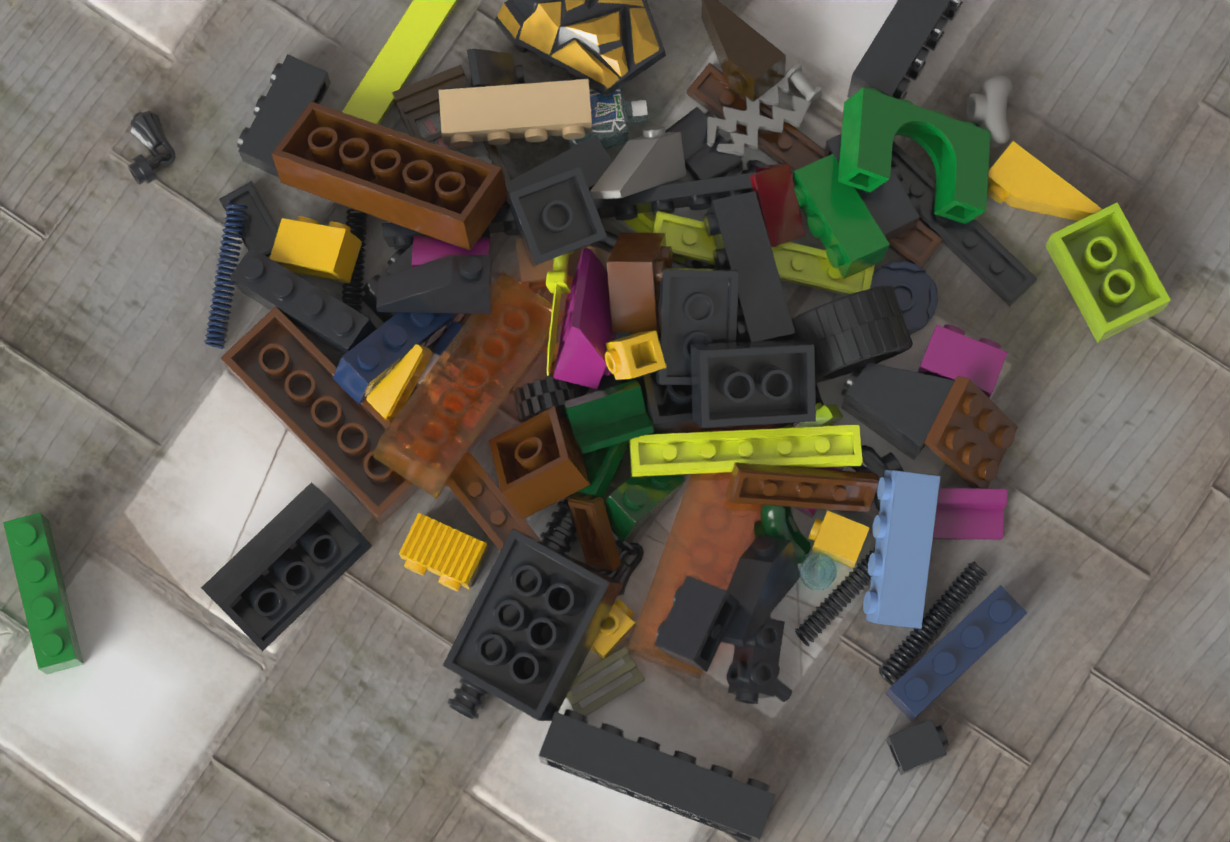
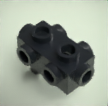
[727,614,792,704]

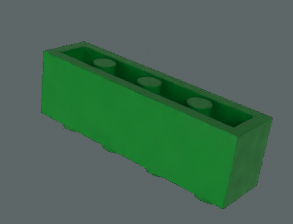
[3,512,84,674]

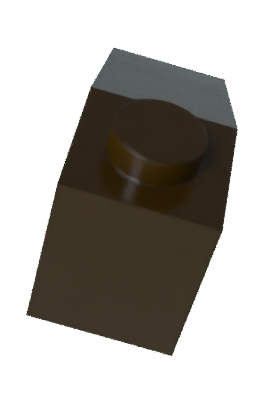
[701,0,786,102]

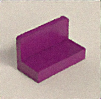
[933,488,1007,540]

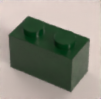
[604,474,686,542]

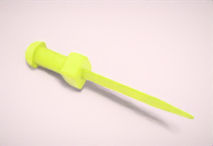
[546,251,574,376]

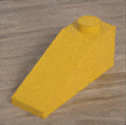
[987,141,1102,221]

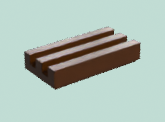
[568,492,621,571]

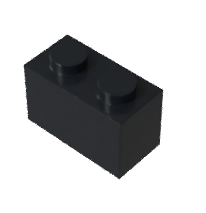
[654,575,740,672]

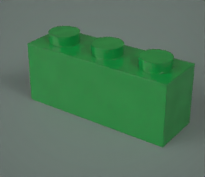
[792,154,890,279]

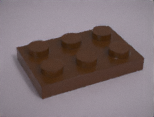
[924,375,1018,489]

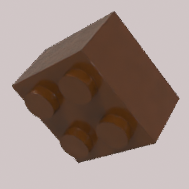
[607,233,673,333]
[489,406,590,519]

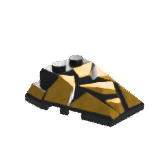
[495,0,666,97]

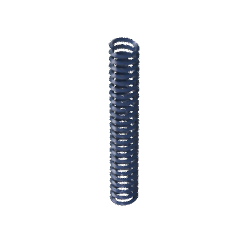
[204,199,248,349]

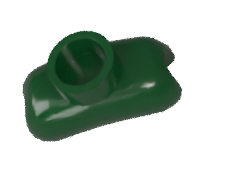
[754,505,811,564]

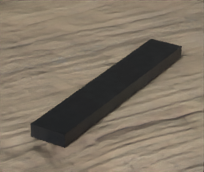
[891,141,1037,306]

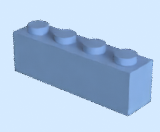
[863,470,940,629]

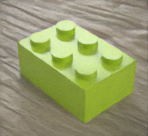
[1045,202,1171,343]

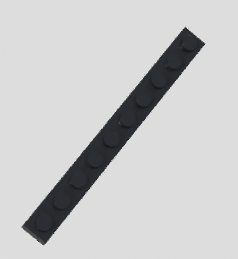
[382,173,753,250]

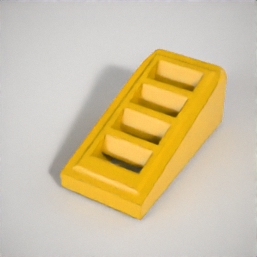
[366,344,433,422]

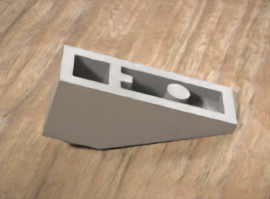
[590,127,687,199]

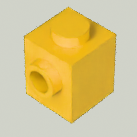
[605,330,666,380]
[591,599,635,660]

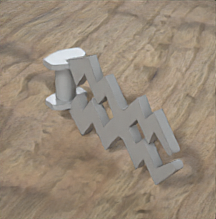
[707,62,822,156]

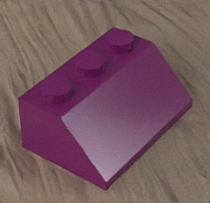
[553,248,617,389]

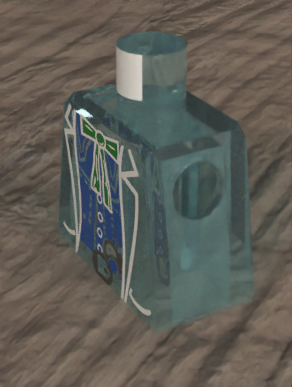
[565,80,648,149]

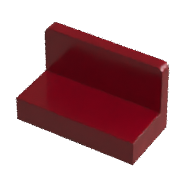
[750,163,805,247]

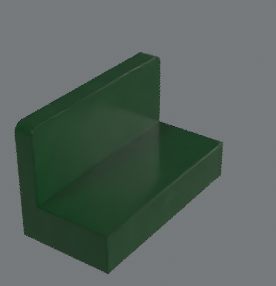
[564,380,655,454]

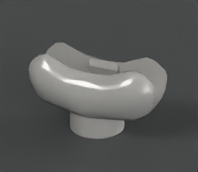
[965,76,1013,148]

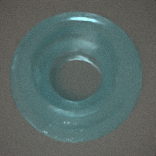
[800,552,837,591]

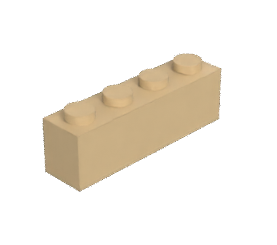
[439,79,592,148]

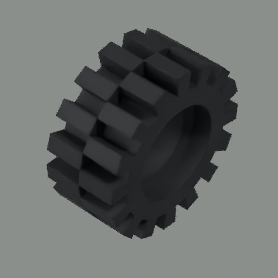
[513,376,583,423]

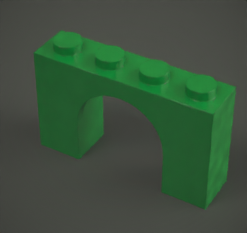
[838,87,991,224]

